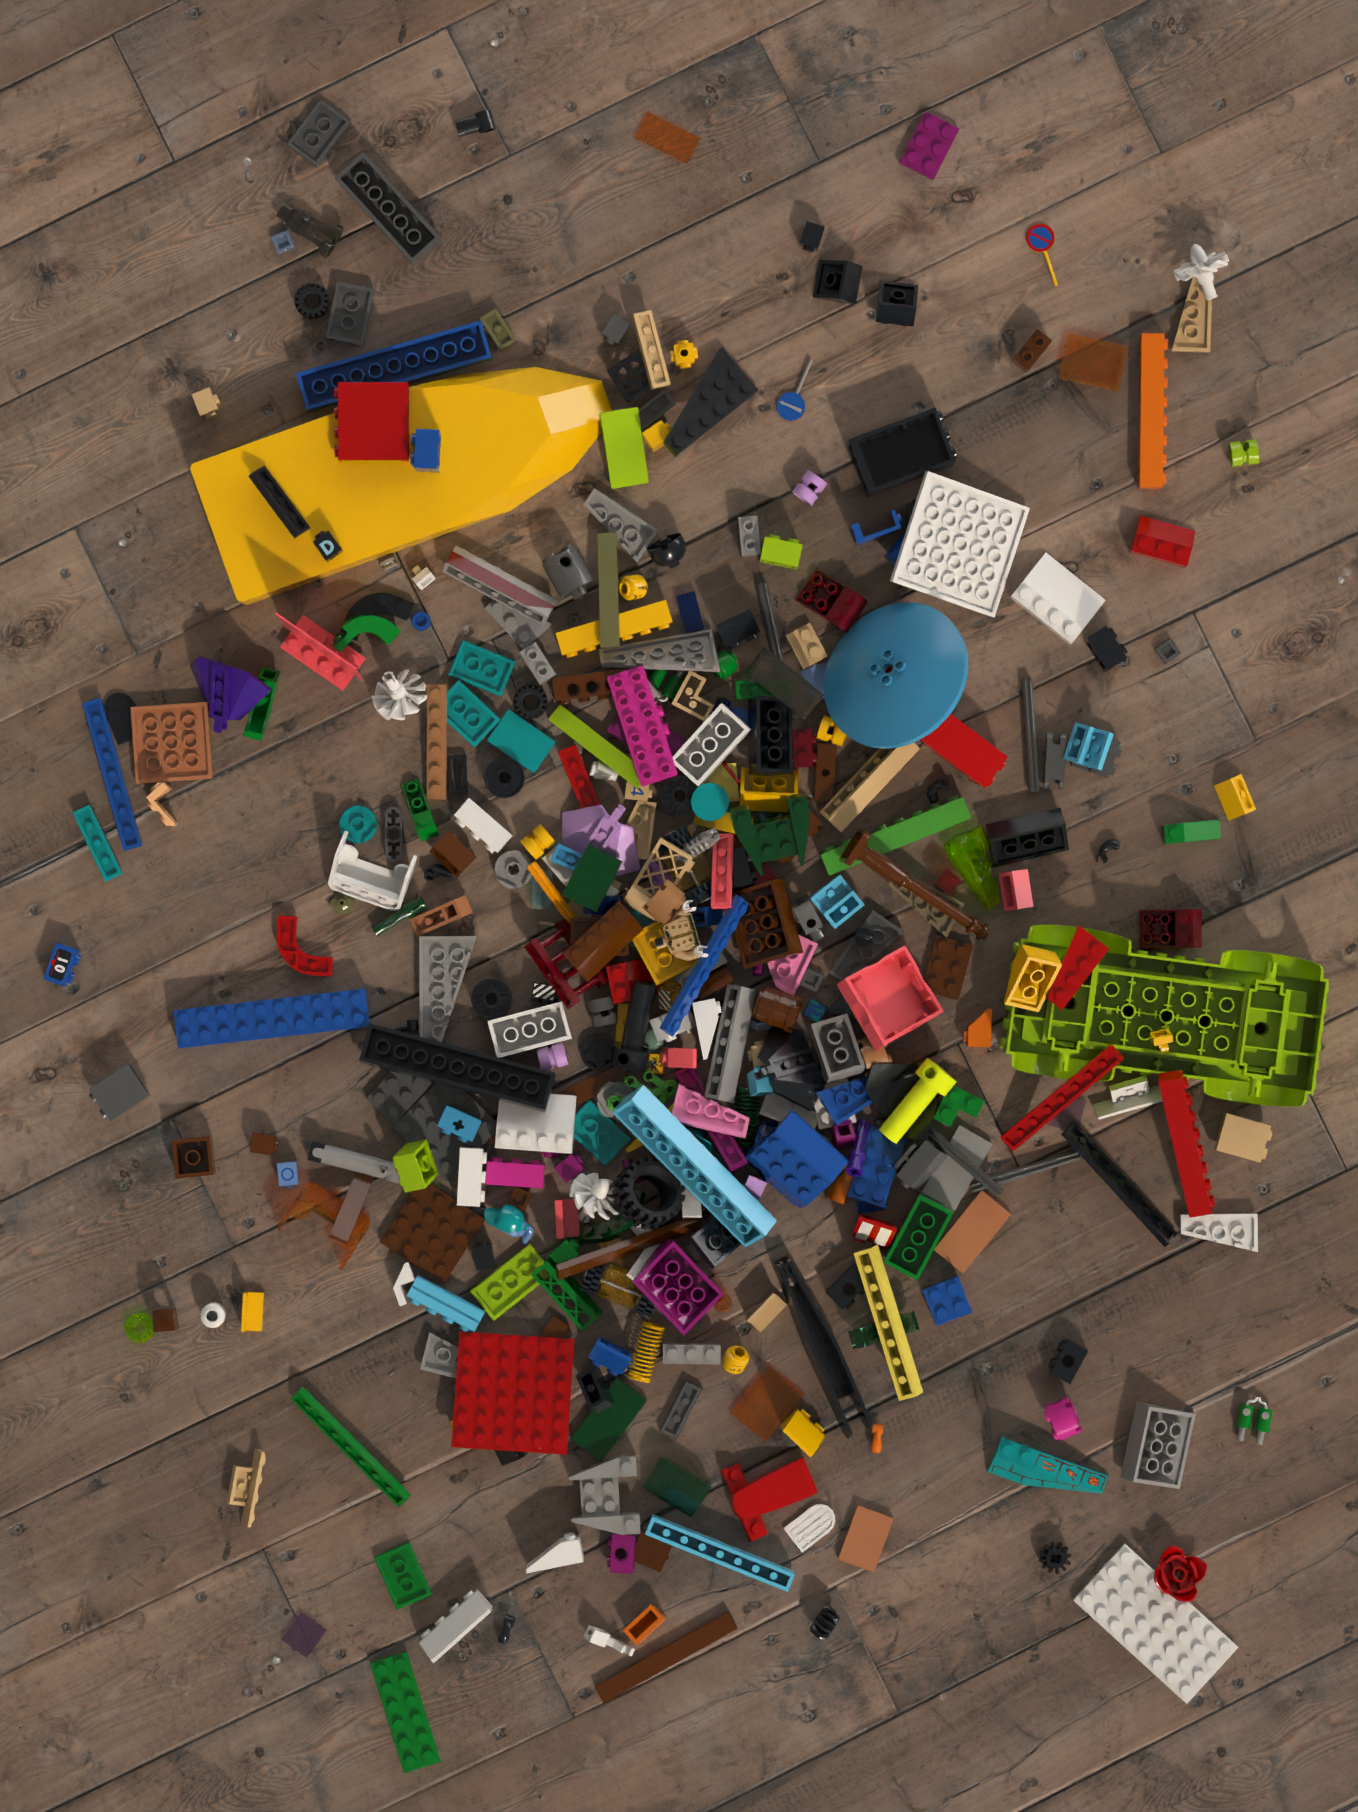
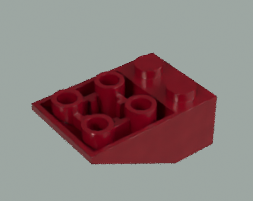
[796,568,868,634]
[1139,909,1202,948]

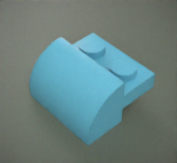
[1063,722,1114,771]
[809,874,864,929]

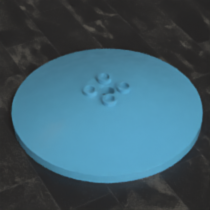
[824,602,968,749]

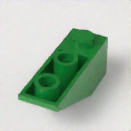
[401,778,439,842]

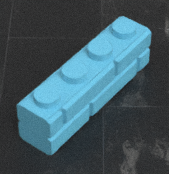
[407,1275,485,1332]

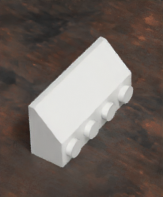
[419,1589,493,1663]

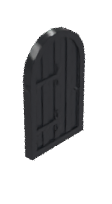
[104,692,136,745]

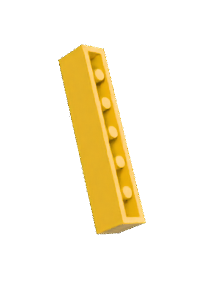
[556,600,673,658]

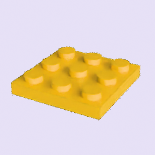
[632,911,700,986]

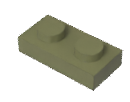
[480,308,517,351]

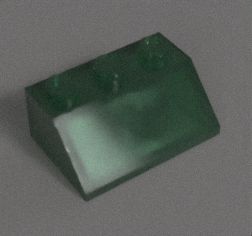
[642,1454,711,1517]

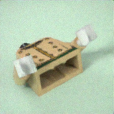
[654,900,708,961]

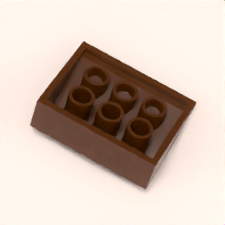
[732,879,803,969]

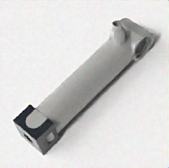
[307,1140,400,1183]

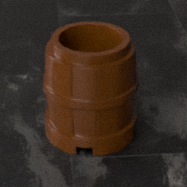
[752,987,804,1033]

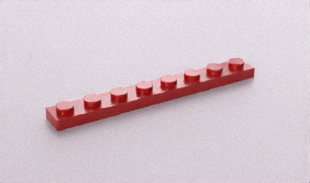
[1000,1044,1124,1151]

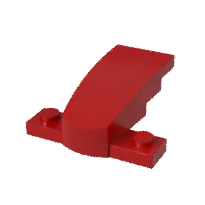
[720,1457,818,1542]

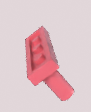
[711,833,734,912]

